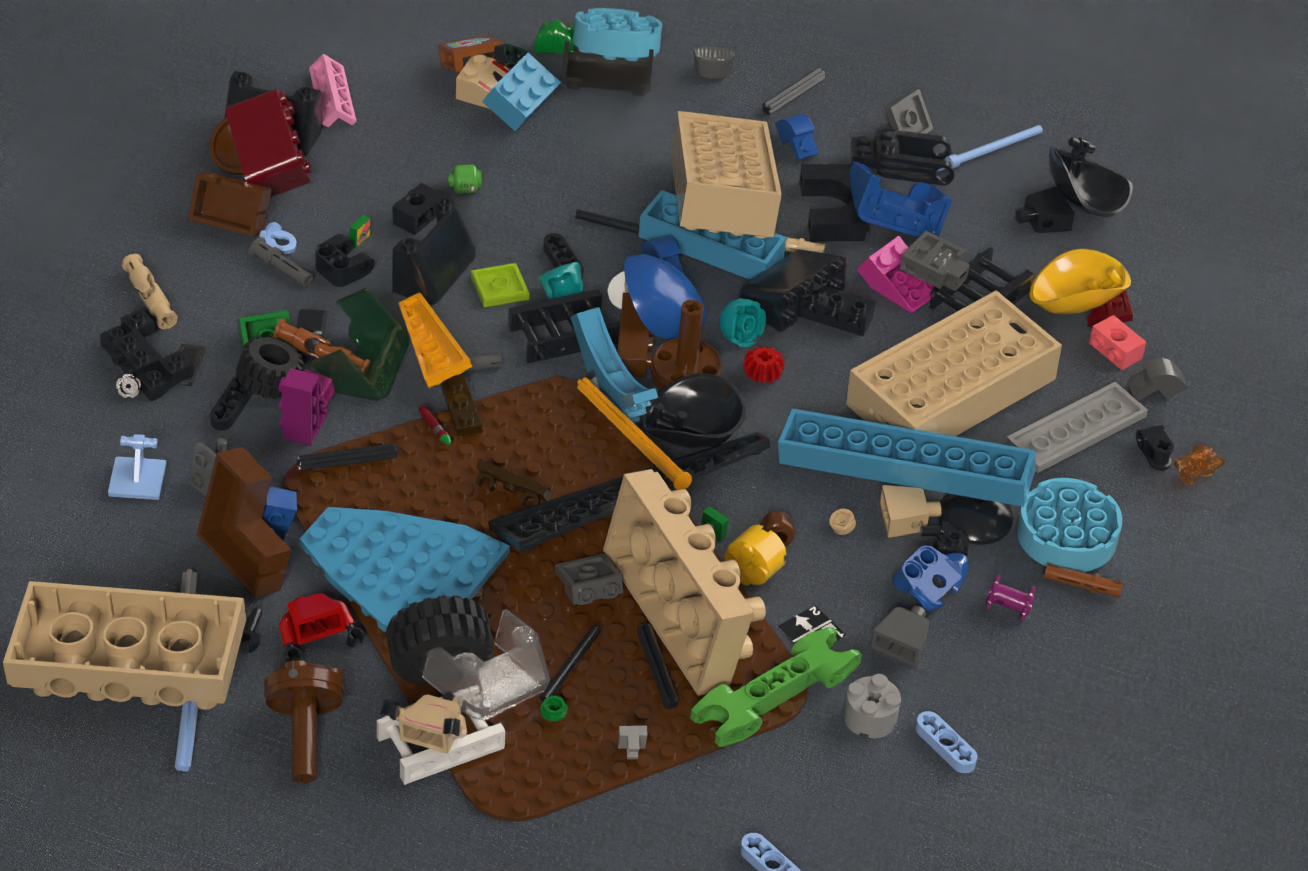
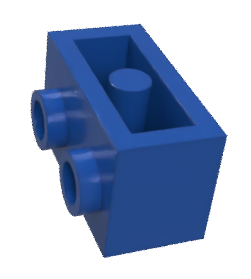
[262,487,297,540]

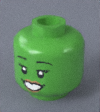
[448,164,482,195]

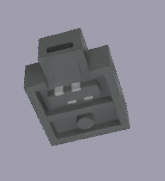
[900,230,970,291]

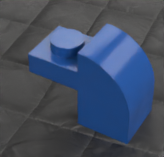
[775,114,819,161]
[641,235,684,274]

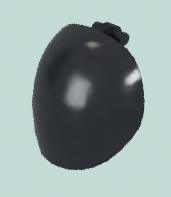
[1049,137,1133,217]

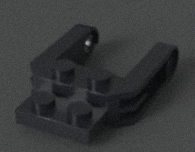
[851,129,954,186]

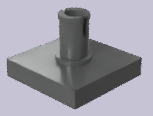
[885,89,934,134]

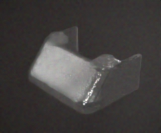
[422,609,550,720]

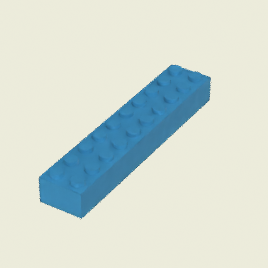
[778,409,1036,507]

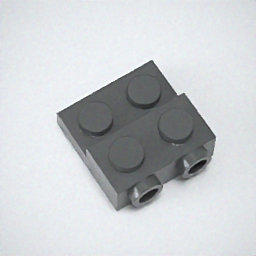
[555,553,623,605]

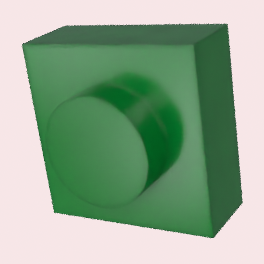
[701,506,729,542]

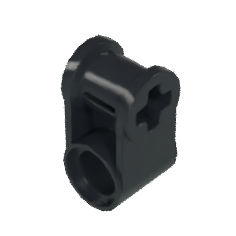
[1136,425,1174,471]

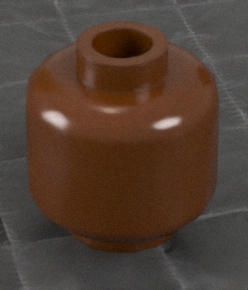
[760,511,795,547]

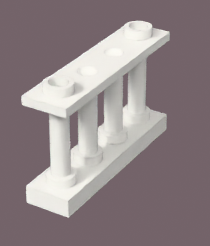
[377,685,505,785]

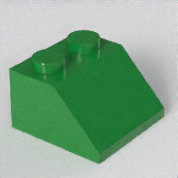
[236,311,291,350]

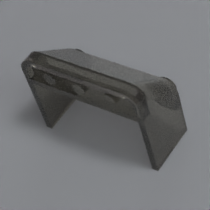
[562,41,654,96]

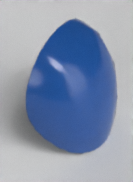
[624,254,707,339]

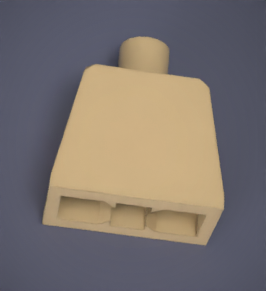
[879,485,941,538]

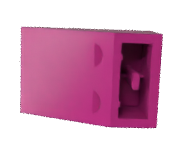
[856,236,935,314]

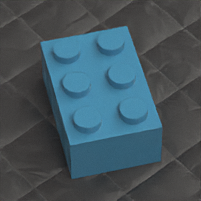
[482,53,561,132]

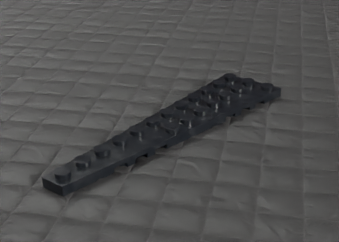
[488,432,771,552]

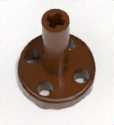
[651,300,722,390]
[264,660,344,783]

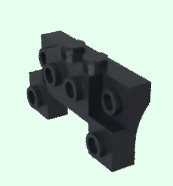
[100,309,193,401]

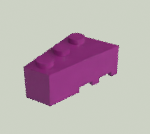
[279,368,329,446]

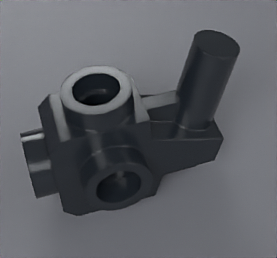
[920,522,970,557]

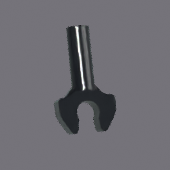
[239,608,262,653]

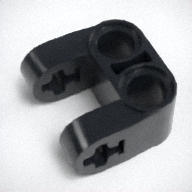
[315,234,375,287]

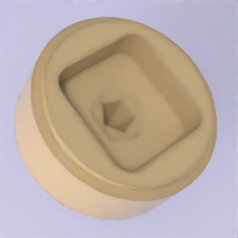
[829,508,856,535]

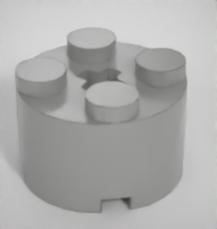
[844,674,901,739]

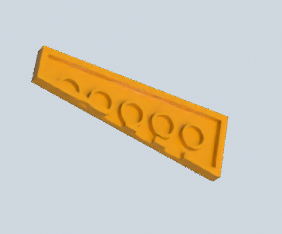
[398,292,472,388]

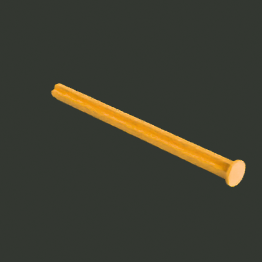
[577,377,692,490]

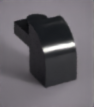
[297,309,326,358]

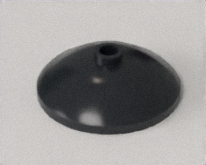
[938,493,1014,545]

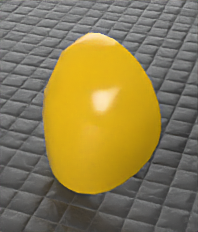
[1029,249,1131,315]

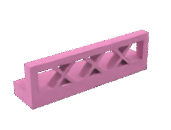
[309,54,357,128]

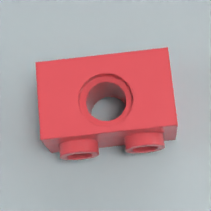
[1089,315,1146,370]

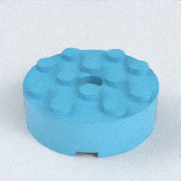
[573,8,662,61]
[1016,478,1122,573]

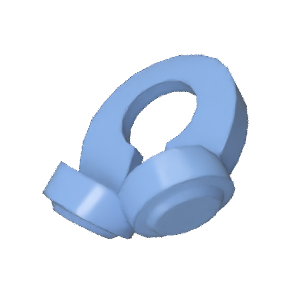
[259,222,297,255]

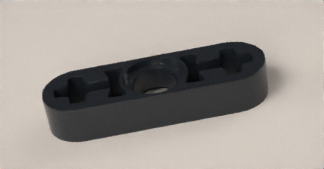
[494,44,528,69]
[543,233,584,281]
[210,376,253,431]

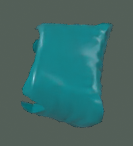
[538,262,583,299]

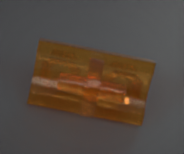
[1174,444,1225,485]

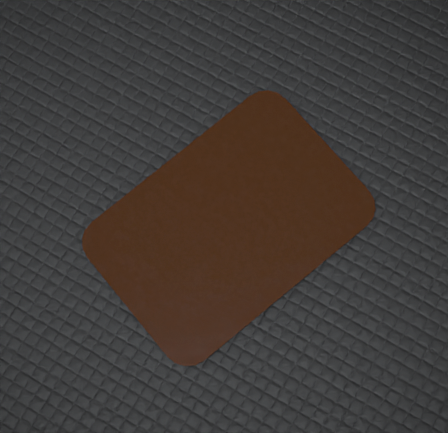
[283,376,807,822]

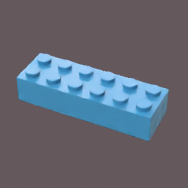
[639,190,787,280]

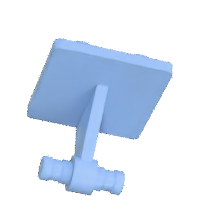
[108,434,167,500]

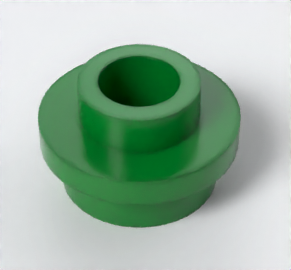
[540,696,568,722]

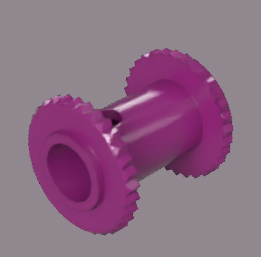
[986,575,1035,621]

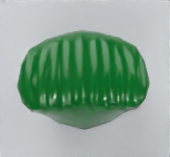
[534,19,575,58]

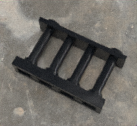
[929,247,1034,311]
[508,289,619,364]

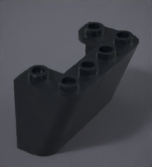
[739,249,846,332]

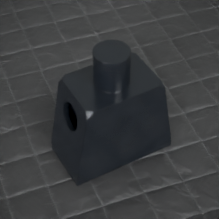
[1016,186,1075,233]

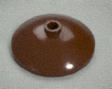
[209,117,243,175]

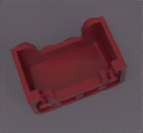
[225,88,312,197]

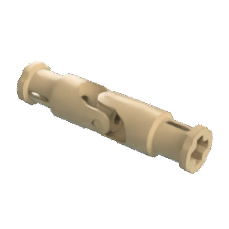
[122,253,178,330]

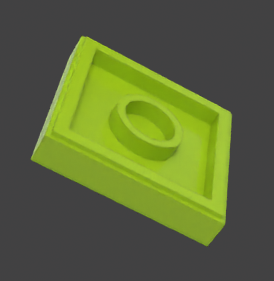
[471,263,530,308]

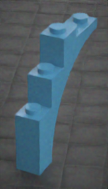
[571,307,658,423]

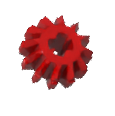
[743,345,785,385]

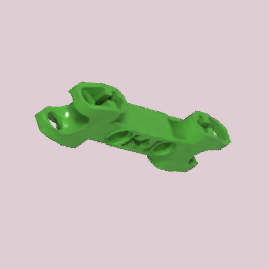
[690,627,862,747]

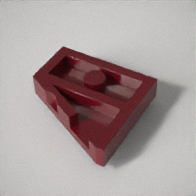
[1087,290,1133,327]

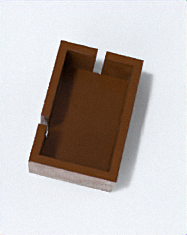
[188,172,272,236]

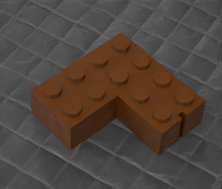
[196,447,291,598]

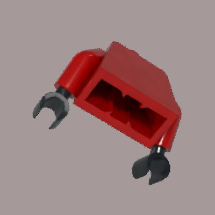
[279,593,364,662]

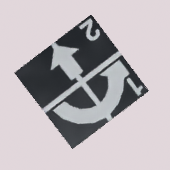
[777,605,847,643]

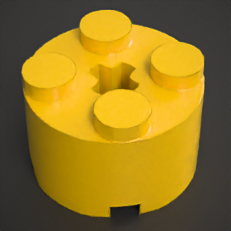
[724,525,786,586]

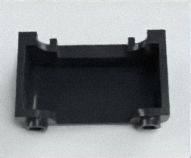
[224,71,321,157]
[392,195,476,305]

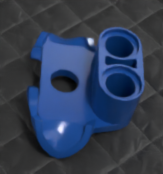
[892,546,969,612]

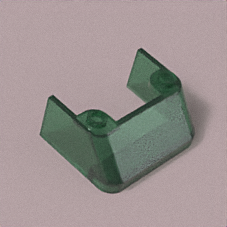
[310,287,409,401]

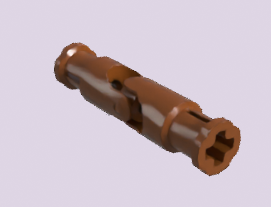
[273,318,371,380]

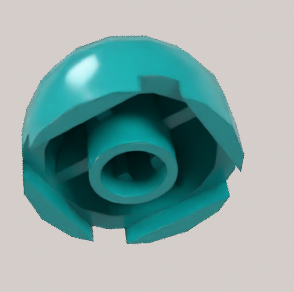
[719,298,766,348]

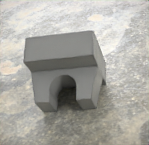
[617,726,647,759]

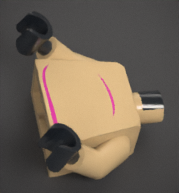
[380,693,467,754]

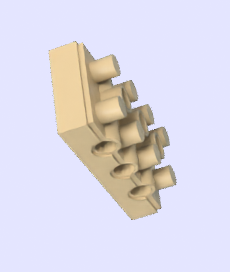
[603,469,766,696]
[3,581,246,710]

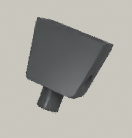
[871,606,930,667]

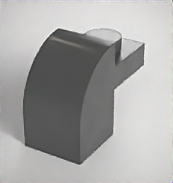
[1127,358,1188,401]

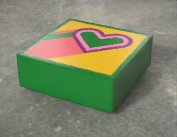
[350,215,371,248]

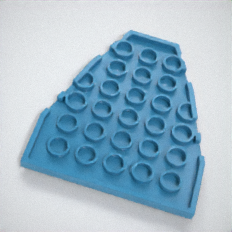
[300,507,510,633]

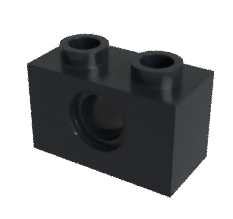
[392,183,443,235]

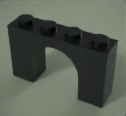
[799,164,870,242]

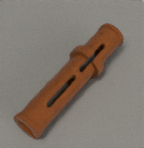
[1044,563,1123,598]

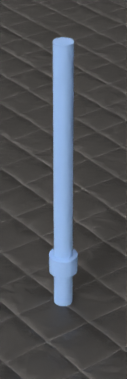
[937,125,1043,172]

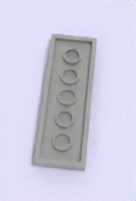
[1005,382,1148,473]

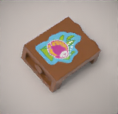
[438,34,504,73]

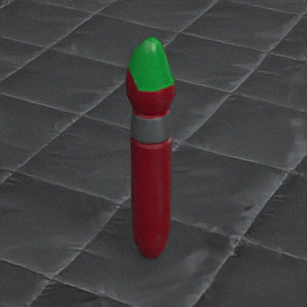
[419,405,451,445]

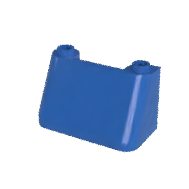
[849,161,953,237]

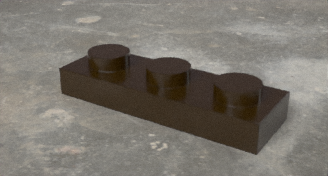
[440,375,482,436]

